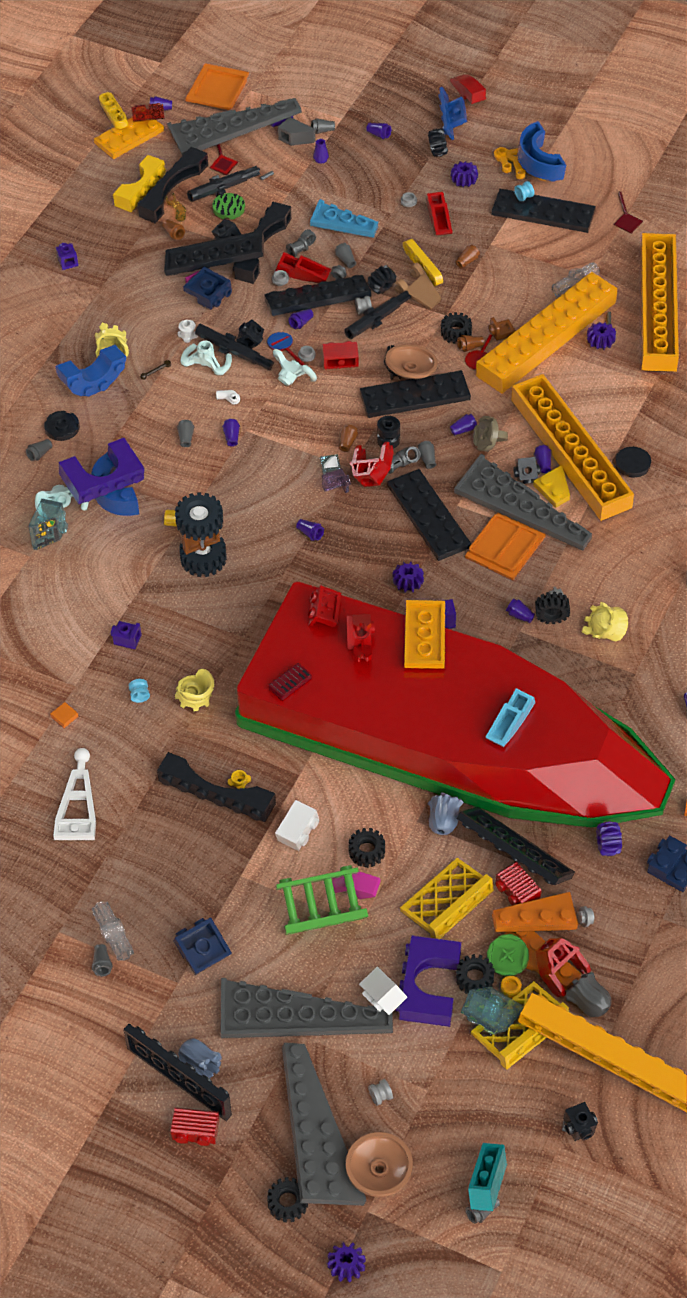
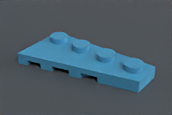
[310,199,378,238]

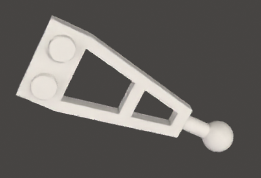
[53,748,96,840]

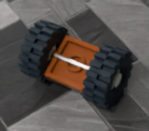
[175,492,227,577]

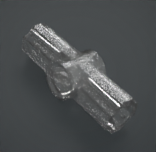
[551,262,600,298]
[92,901,134,961]

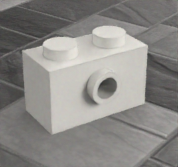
[275,800,319,851]
[359,966,407,1015]

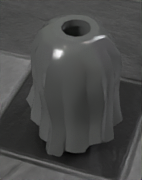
[566,972,611,1017]

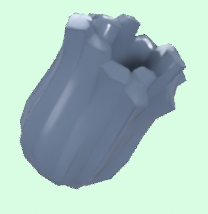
[428,793,464,835]
[178,1038,222,1078]

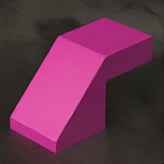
[332,871,381,899]

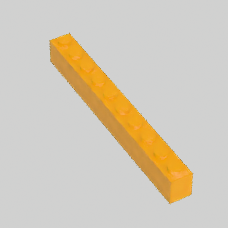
[518,993,687,1112]

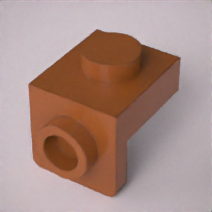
[488,317,516,341]

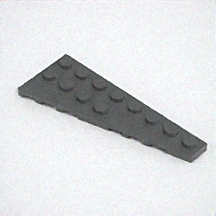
[167,98,302,156]
[454,454,592,551]
[221,978,393,1038]
[282,1043,366,1206]

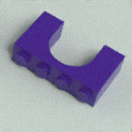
[59,438,145,504]
[396,935,462,1027]

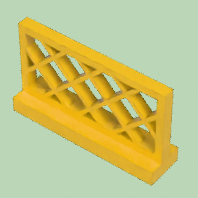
[400,858,494,939]
[471,982,569,1070]

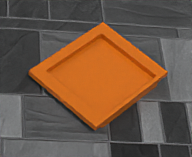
[185,63,249,110]
[465,512,546,580]

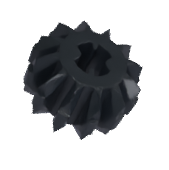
[428,128,448,157]
[367,265,397,294]

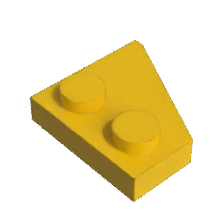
[533,465,570,508]

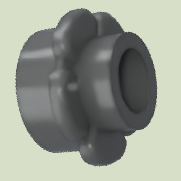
[331,265,347,279]

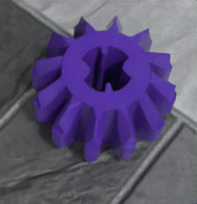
[451,161,478,188]
[587,321,616,350]
[392,561,424,593]
[596,821,622,856]
[327,1242,366,1283]

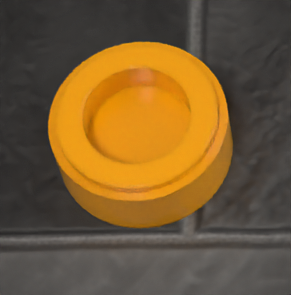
[500,976,522,998]

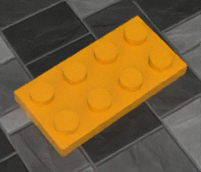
[94,110,164,159]
[405,600,445,669]

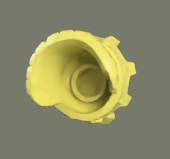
[95,322,129,358]
[582,602,628,642]
[175,669,214,711]

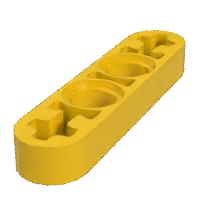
[99,92,128,129]
[403,239,443,287]

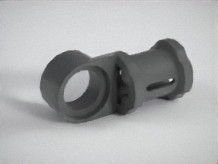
[286,229,316,257]
[388,446,420,474]

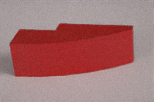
[450,74,486,104]
[426,192,453,236]
[275,252,331,283]

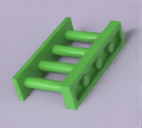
[275,865,368,935]

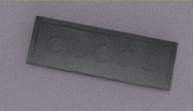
[492,189,596,233]
[164,230,264,276]
[264,275,371,316]
[360,370,471,418]
[387,469,471,561]
[457,807,575,885]
[123,1023,232,1122]

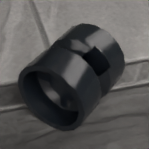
[377,415,400,449]

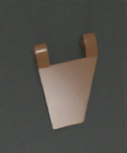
[394,263,442,310]

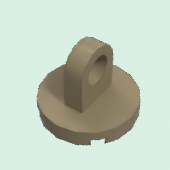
[473,416,508,452]

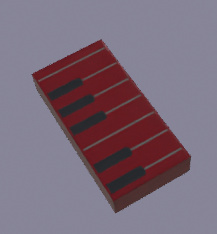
[269,663,312,701]

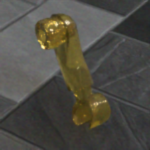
[166,193,186,222]

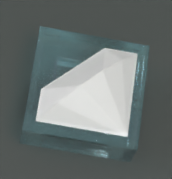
[320,454,341,474]

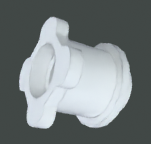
[178,320,198,343]

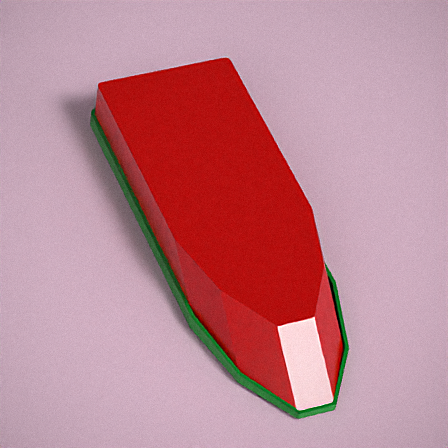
[235,581,676,828]

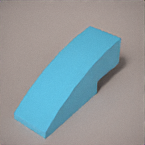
[486,688,535,747]

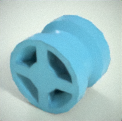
[514,181,534,201]
[128,679,150,703]

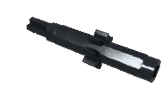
[187,166,260,202]
[344,290,411,339]
[195,323,274,370]

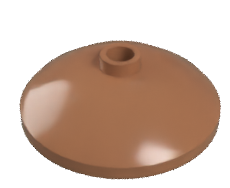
[385,344,438,379]
[346,1132,413,1197]

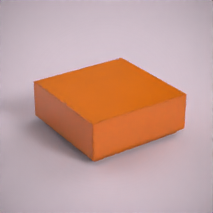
[50,702,79,728]

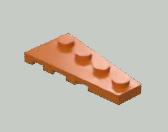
[492,892,578,932]
[503,931,581,990]

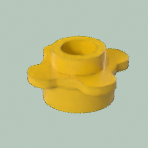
[228,770,251,789]

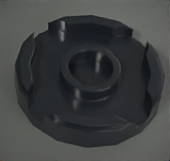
[44,411,80,441]
[615,446,652,478]

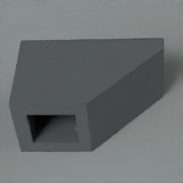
[278,117,315,146]

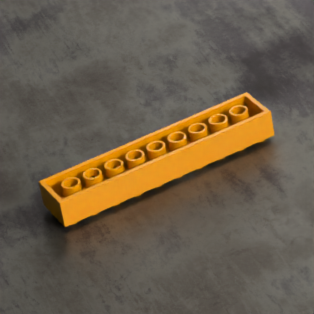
[640,233,679,372]
[476,272,618,394]
[511,374,634,521]

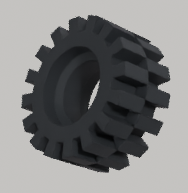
[441,312,472,344]
[535,592,570,624]
[349,828,385,868]
[456,954,495,996]
[267,1177,308,1223]

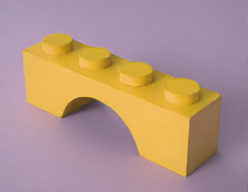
[113,155,166,212]

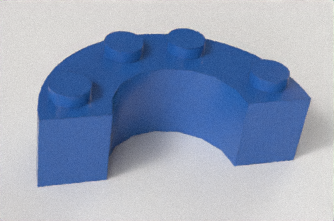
[517,121,566,182]
[56,345,126,397]
[91,452,139,516]

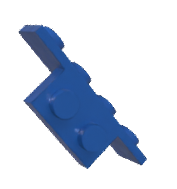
[438,87,467,140]

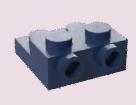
[183,267,232,310]
[647,835,687,892]
[173,918,232,975]

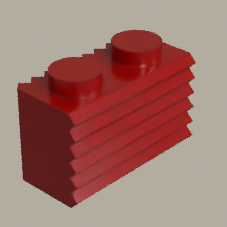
[322,341,359,370]
[495,862,541,906]
[171,1107,220,1146]

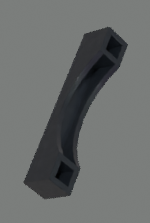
[137,147,208,223]
[233,201,292,284]
[157,752,276,822]

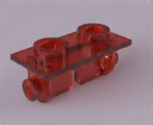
[131,103,165,122]

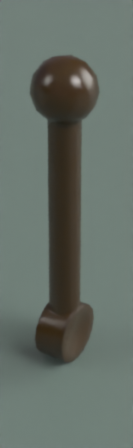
[140,360,171,380]

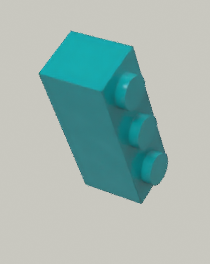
[468,1143,507,1211]

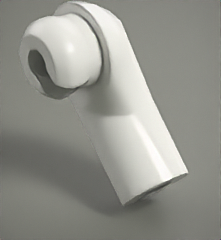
[216,390,240,404]

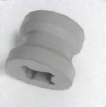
[355,296,372,315]
[368,1079,393,1106]

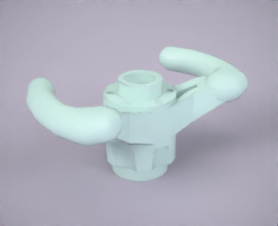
[180,341,232,375]
[273,349,317,386]
[35,485,89,520]

